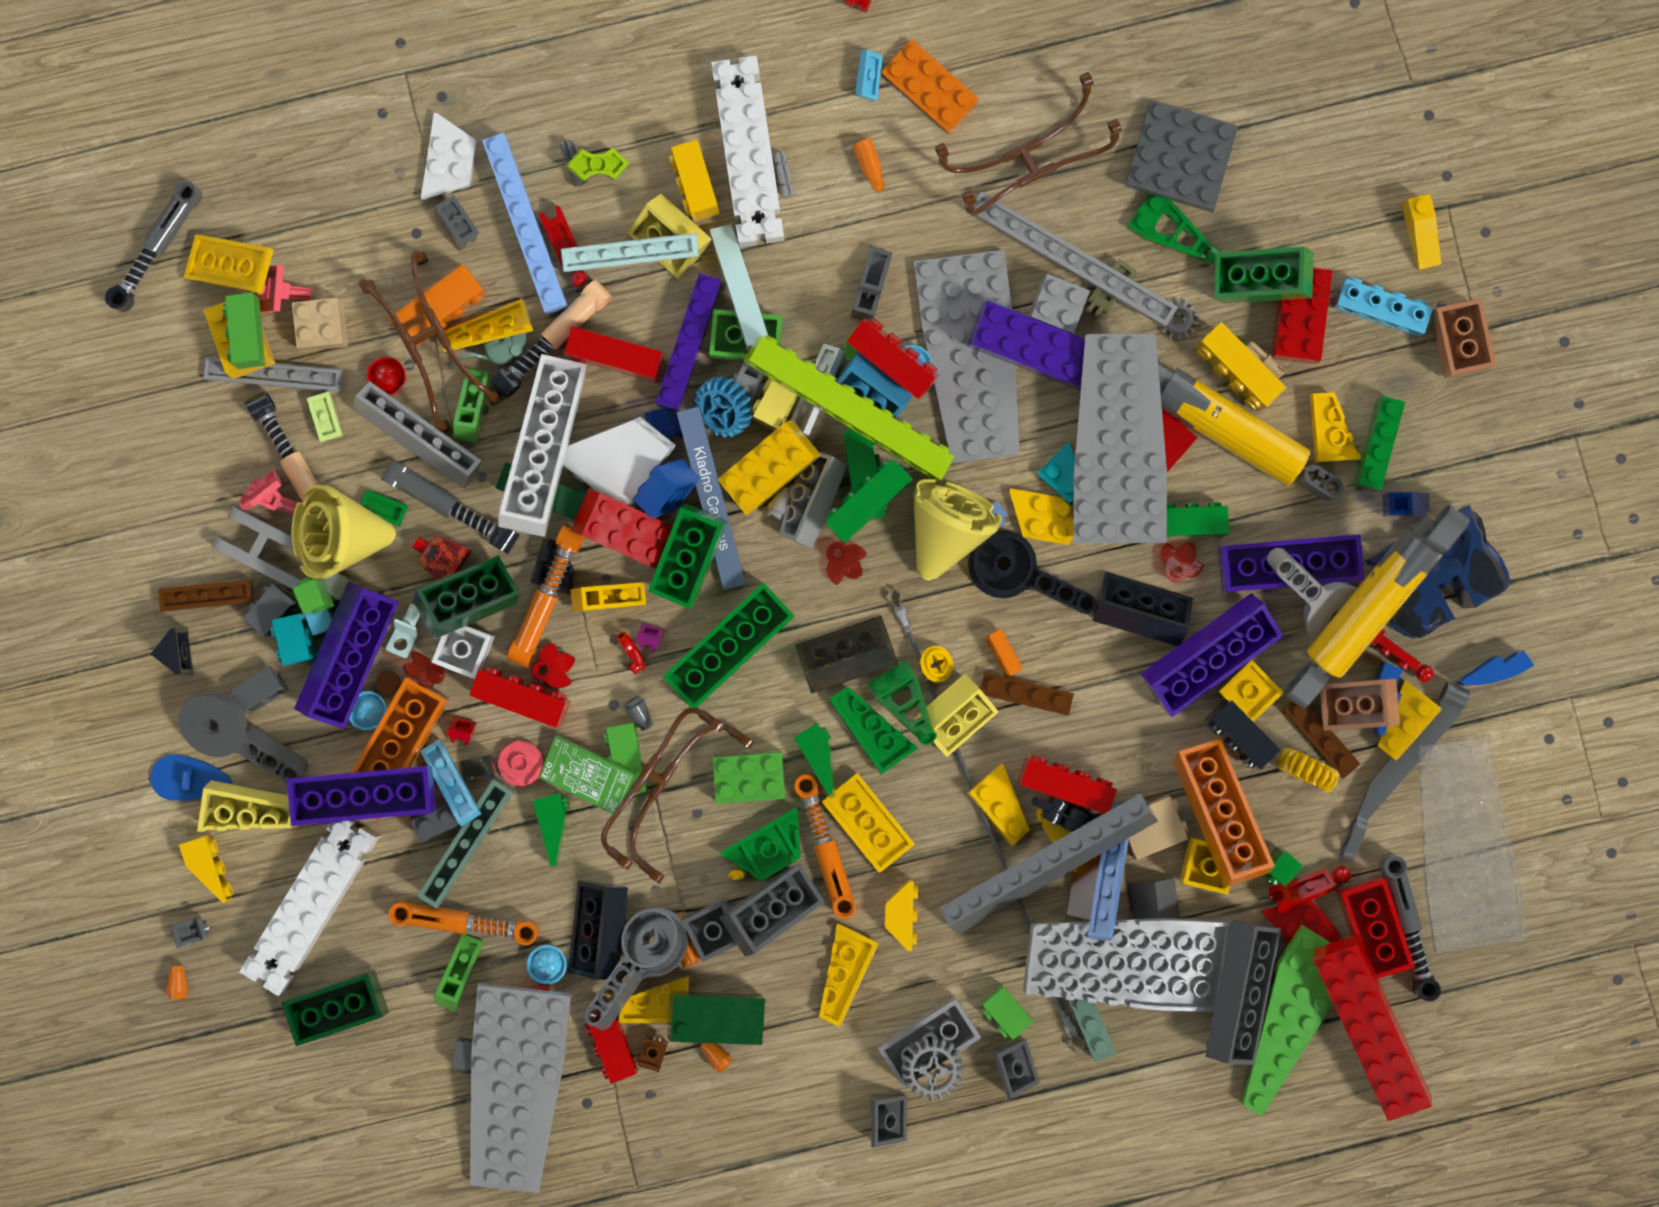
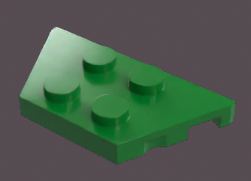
[720,807,801,881]

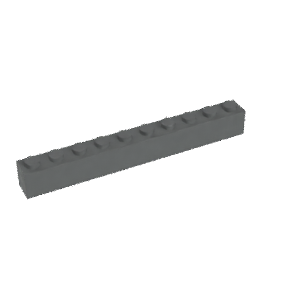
[940,793,1158,934]

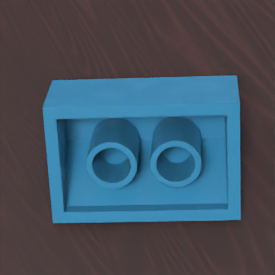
[835,351,912,419]

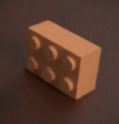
[1430,298,1497,379]
[1320,679,1400,731]

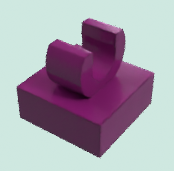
[636,623,664,652]

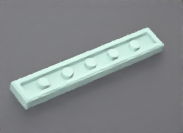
[710,224,768,350]
[561,233,699,272]

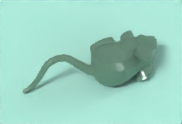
[449,333,526,368]

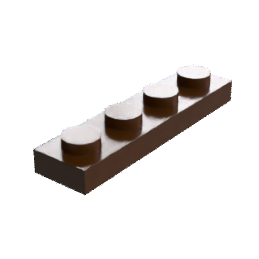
[158,580,254,612]
[980,672,1074,716]
[1281,701,1360,779]

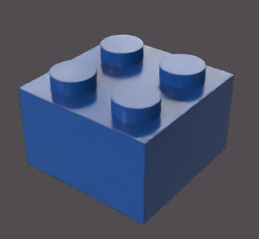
[633,459,700,519]

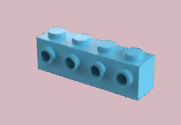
[1333,277,1433,337]

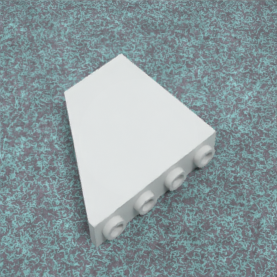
[563,417,676,507]

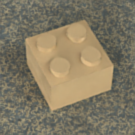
[292,298,348,352]

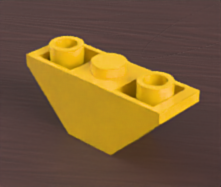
[884,879,918,951]

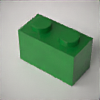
[1262,847,1303,887]

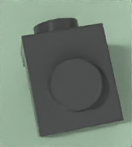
[170,917,209,948]

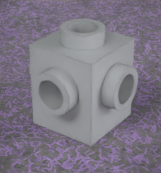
[732,363,765,403]

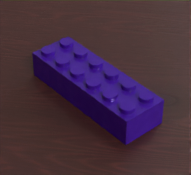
[967,301,1085,391]
[1218,534,1365,593]
[294,581,399,729]
[1140,593,1283,717]
[287,765,436,826]

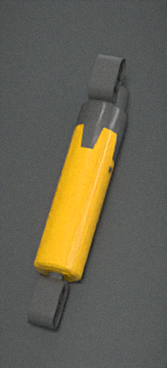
[1158,364,1344,501]
[1284,505,1470,709]

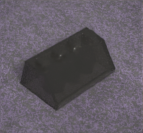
[795,616,898,694]

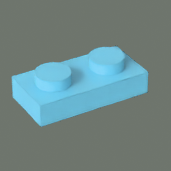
[855,50,883,101]

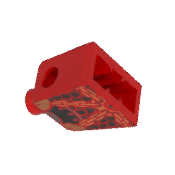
[412,536,472,580]

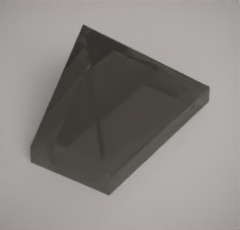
[460,754,495,784]

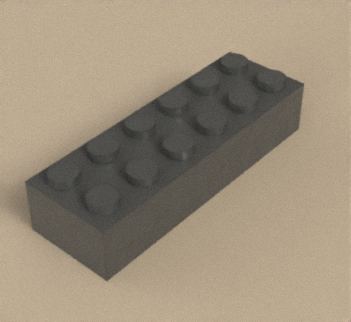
[1205,920,1281,1065]

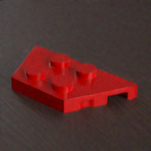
[1261,900,1340,944]

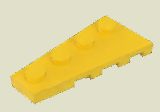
[819,923,879,1027]

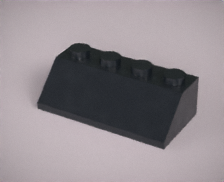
[1092,572,1193,646]
[568,881,628,980]

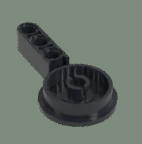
[968,530,1097,614]

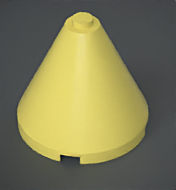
[913,479,1002,581]
[291,485,396,579]

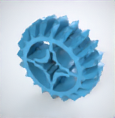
[694,376,754,438]

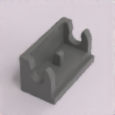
[434,195,479,251]
[231,666,289,715]

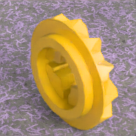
[918,646,953,683]

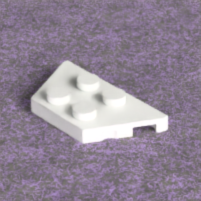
[421,113,477,201]

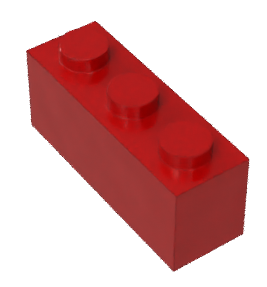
[585,1013,638,1084]

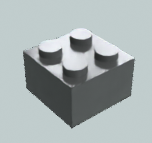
[682,897,737,962]

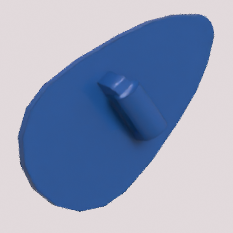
[150,755,233,801]

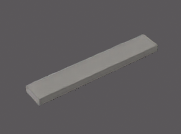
[203,357,343,393]

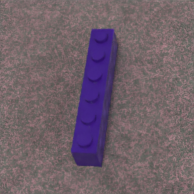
[656,273,722,413]

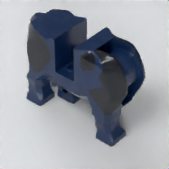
[1365,505,1510,639]

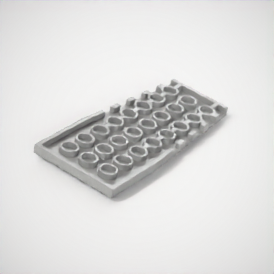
[913,250,1020,464]
[1073,334,1167,543]
[1023,918,1232,1012]
[470,983,572,1193]

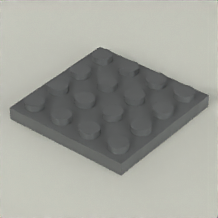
[1125,100,1238,213]

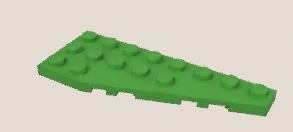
[1241,924,1333,1116]

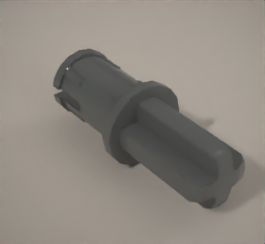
[560,140,588,187]

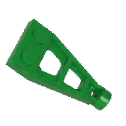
[1127,194,1221,266]
[867,660,937,745]

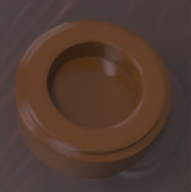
[376,670,400,693]

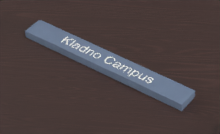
[677,406,746,590]

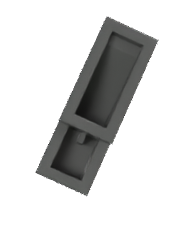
[851,246,893,320]

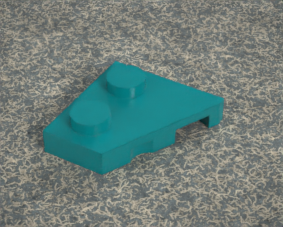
[1037,442,1075,505]

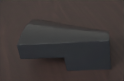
[530,538,576,595]

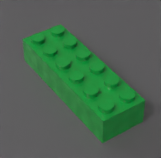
[662,582,795,708]

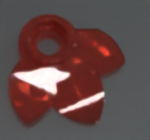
[826,542,867,585]
[1160,542,1204,583]
[402,651,446,688]

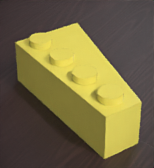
[197,780,293,832]

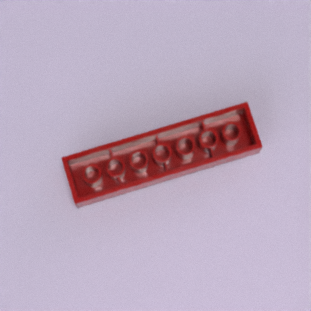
[1313,934,1432,1121]

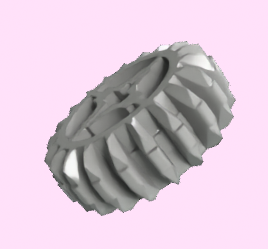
[901,1037,965,1101]

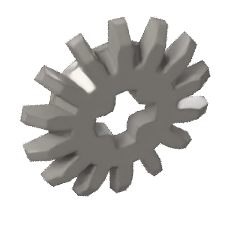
[1158,299,1199,340]

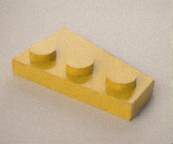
[1310,392,1362,463]
[967,763,1030,845]
[619,975,689,1023]

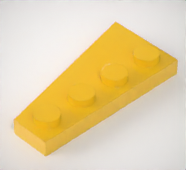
[441,299,534,352]

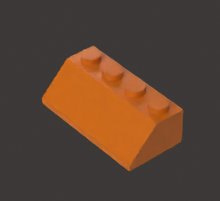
[388,264,486,347]

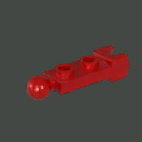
[539,205,588,288]
[1369,629,1434,682]
[1268,866,1351,914]

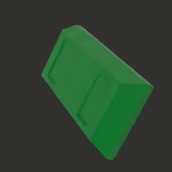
[360,489,408,527]

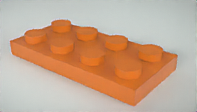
[881,39,979,135]

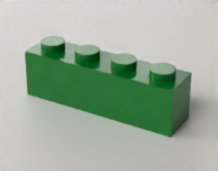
[1353,396,1406,492]
[843,429,889,521]
[1167,502,1229,537]

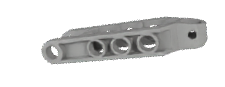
[212,506,356,600]

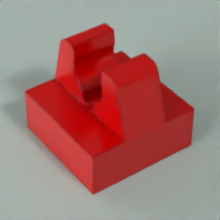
[447,717,477,746]

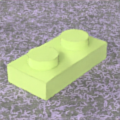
[307,392,344,443]

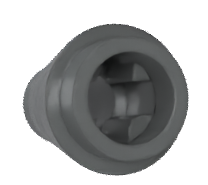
[624,696,654,731]

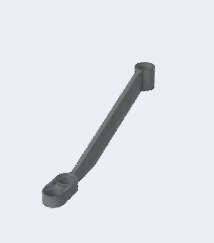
[1339,682,1470,862]

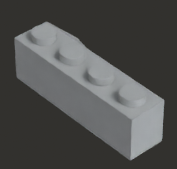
[780,451,848,549]

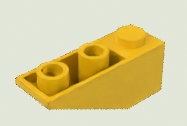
[179,835,233,903]

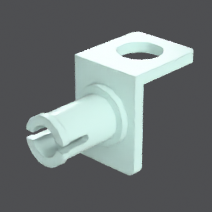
[386,604,420,659]

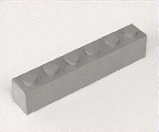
[353,381,481,489]

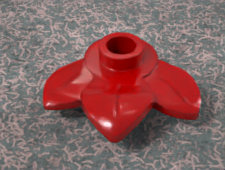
[531,643,575,688]

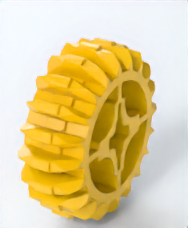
[1277,748,1340,792]

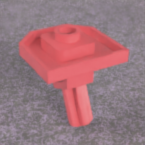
[254,265,312,314]
[239,468,297,515]

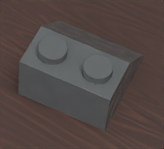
[410,785,459,842]

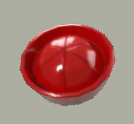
[366,356,406,396]

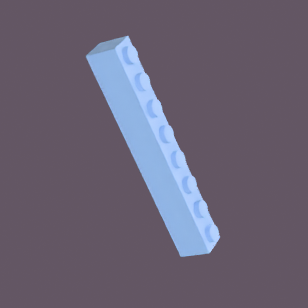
[482,133,569,316]

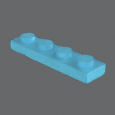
[420,739,481,826]

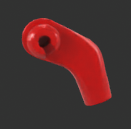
[616,631,645,674]

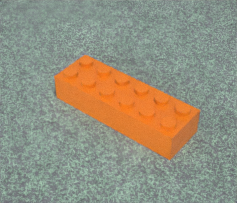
[352,677,450,821]
[1172,738,1274,887]

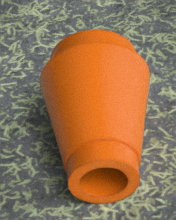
[165,966,189,1000]
[700,1043,733,1073]

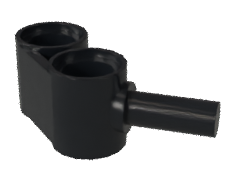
[1031,795,1089,832]

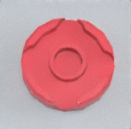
[498,740,544,786]

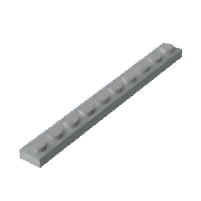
[974,192,1178,328]

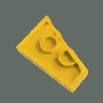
[1378,680,1442,761]

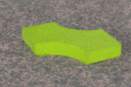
[565,147,629,182]

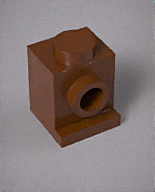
[637,1034,668,1072]

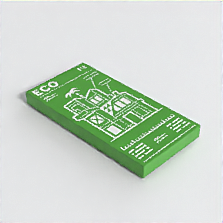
[539,735,637,816]

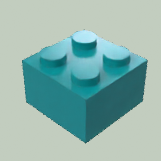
[271,614,318,666]

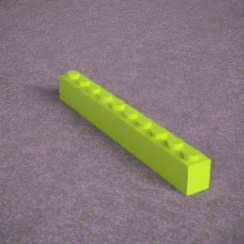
[743,335,955,480]

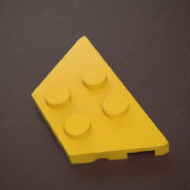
[1009,488,1073,545]

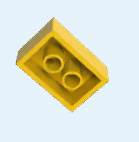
[669,139,720,222]
[203,302,276,379]

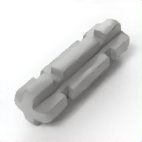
[774,152,794,197]

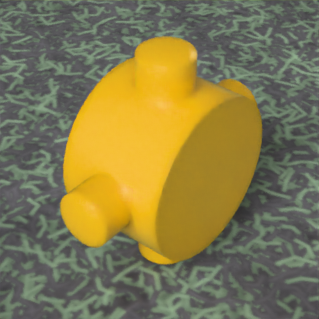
[728,869,746,880]

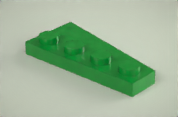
[829,686,919,775]

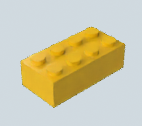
[1195,322,1287,412]
[717,419,821,515]

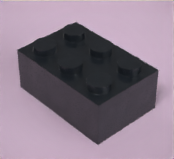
[1205,699,1281,770]

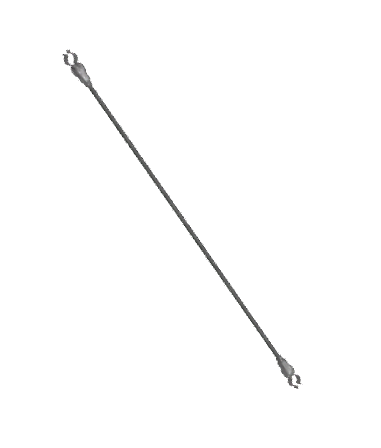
[888,588,1084,1055]

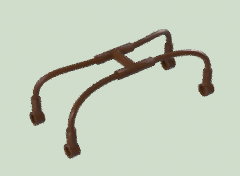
[935,72,1122,216]
[359,250,504,433]
[601,707,755,884]

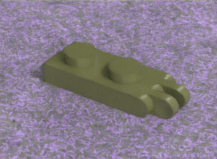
[1086,258,1138,319]

